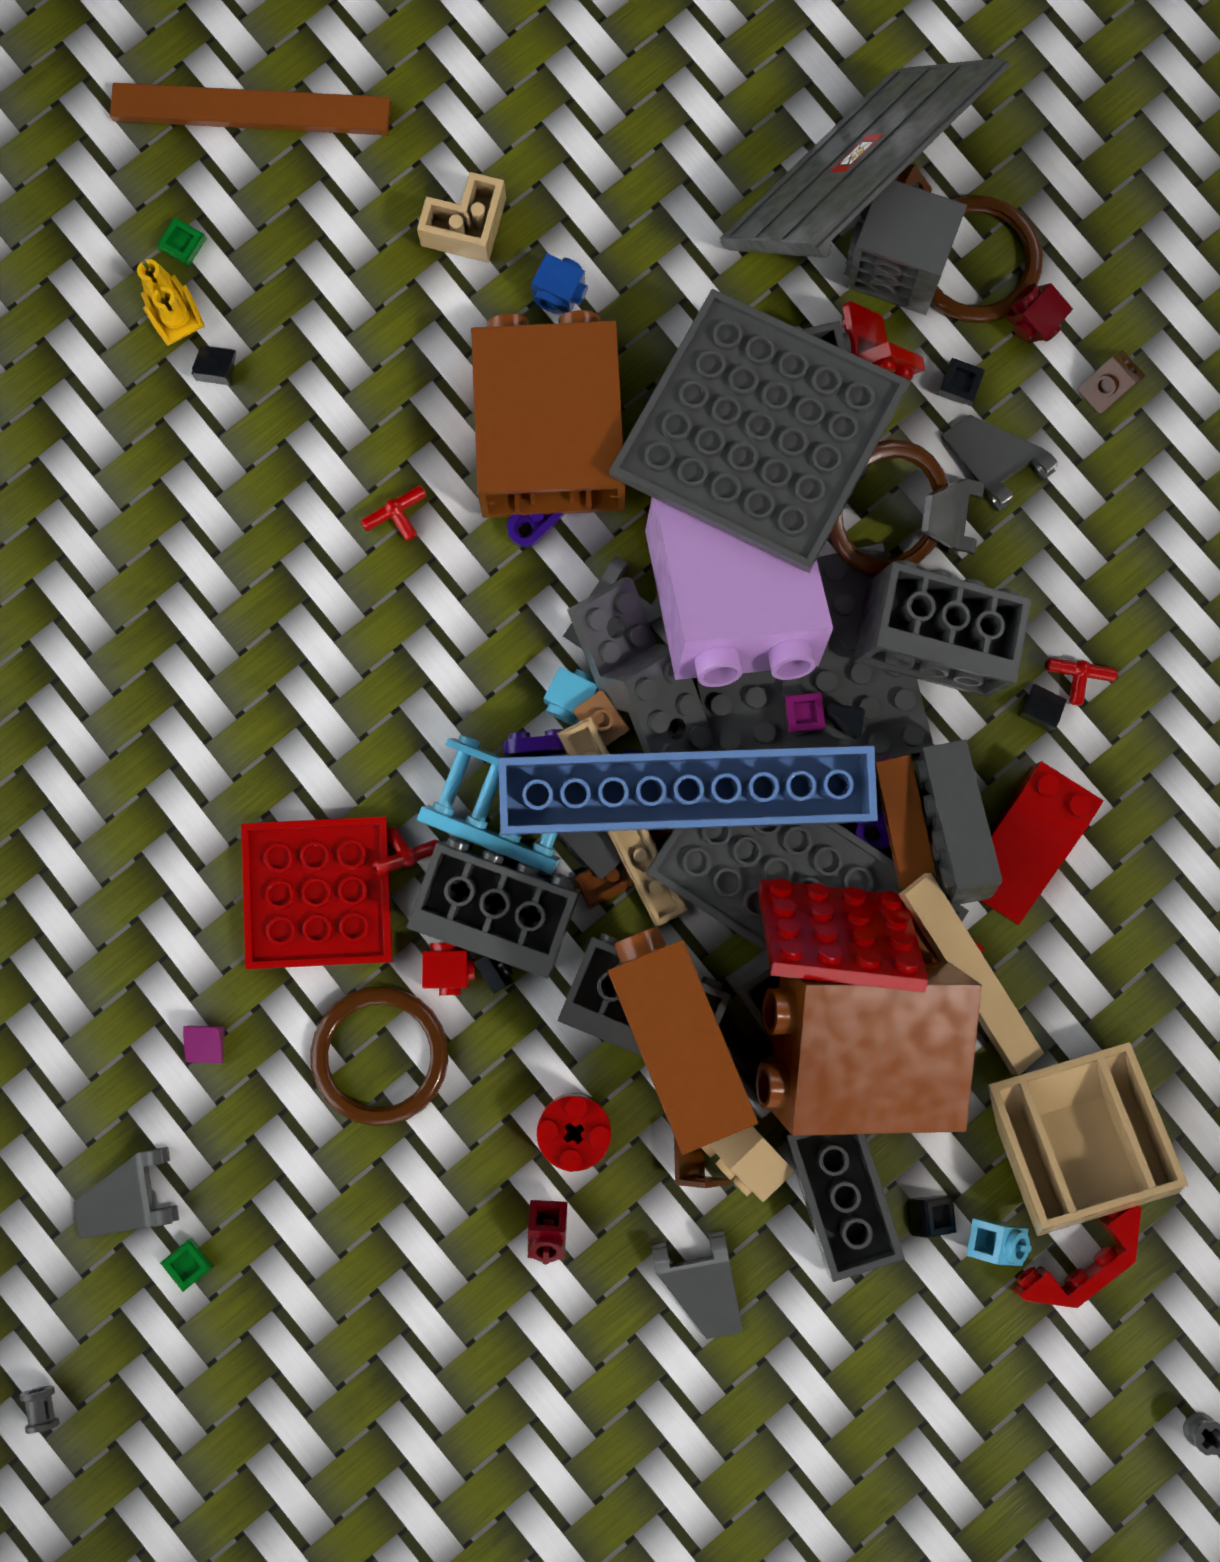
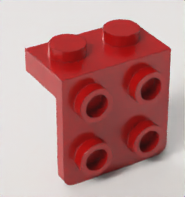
[842,301,925,381]

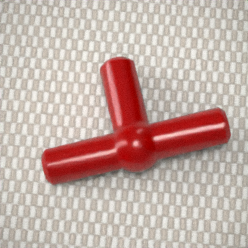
[360,485,426,541]
[1045,657,1118,706]
[373,827,440,876]

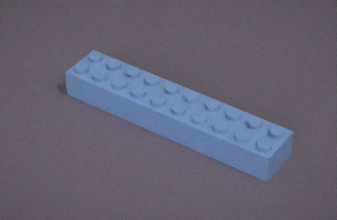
[498,746,878,835]

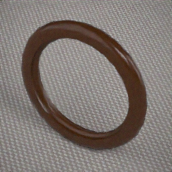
[931,195,1043,323]
[829,439,948,576]
[310,986,449,1126]

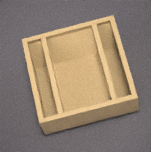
[988,1042,1188,1236]

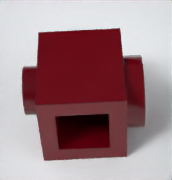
[1007,283,1073,343]
[528,1200,568,1265]

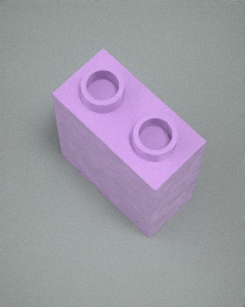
[645,497,833,687]

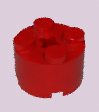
[537,1093,611,1172]

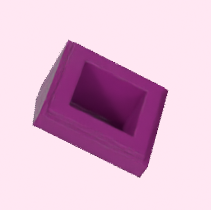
[183,1025,225,1063]

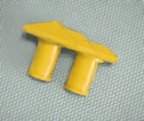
[137,259,205,346]

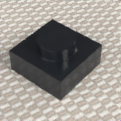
[938,358,985,406]
[474,956,514,994]

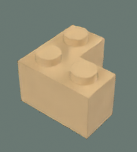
[417,172,506,263]
[701,1126,795,1202]

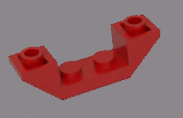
[1012,1206,1142,1308]

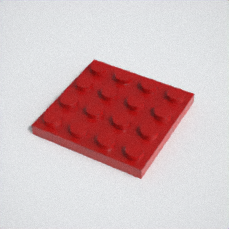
[241,816,393,969]
[759,878,928,993]

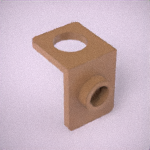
[573,690,630,746]

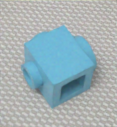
[543,666,598,725]
[966,1218,1032,1266]

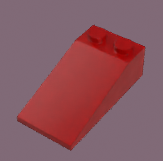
[980,761,1104,925]

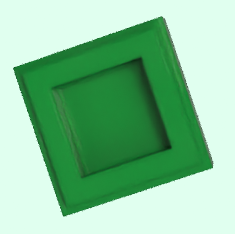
[156,217,207,268]
[160,1237,214,1292]

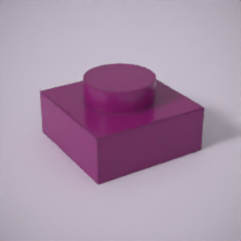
[784,692,826,734]

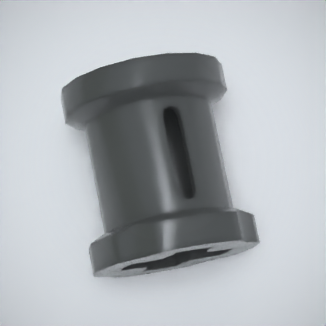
[20,1385,60,1434]
[1183,1412,1220,1456]

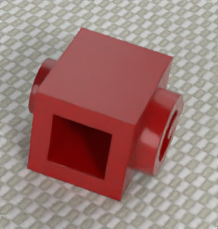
[422,943,476,996]

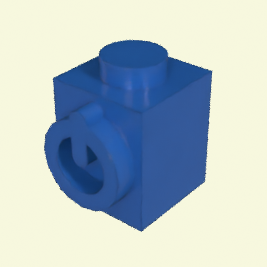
[531,253,588,314]

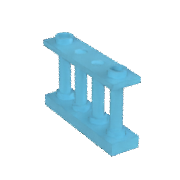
[416,734,561,875]

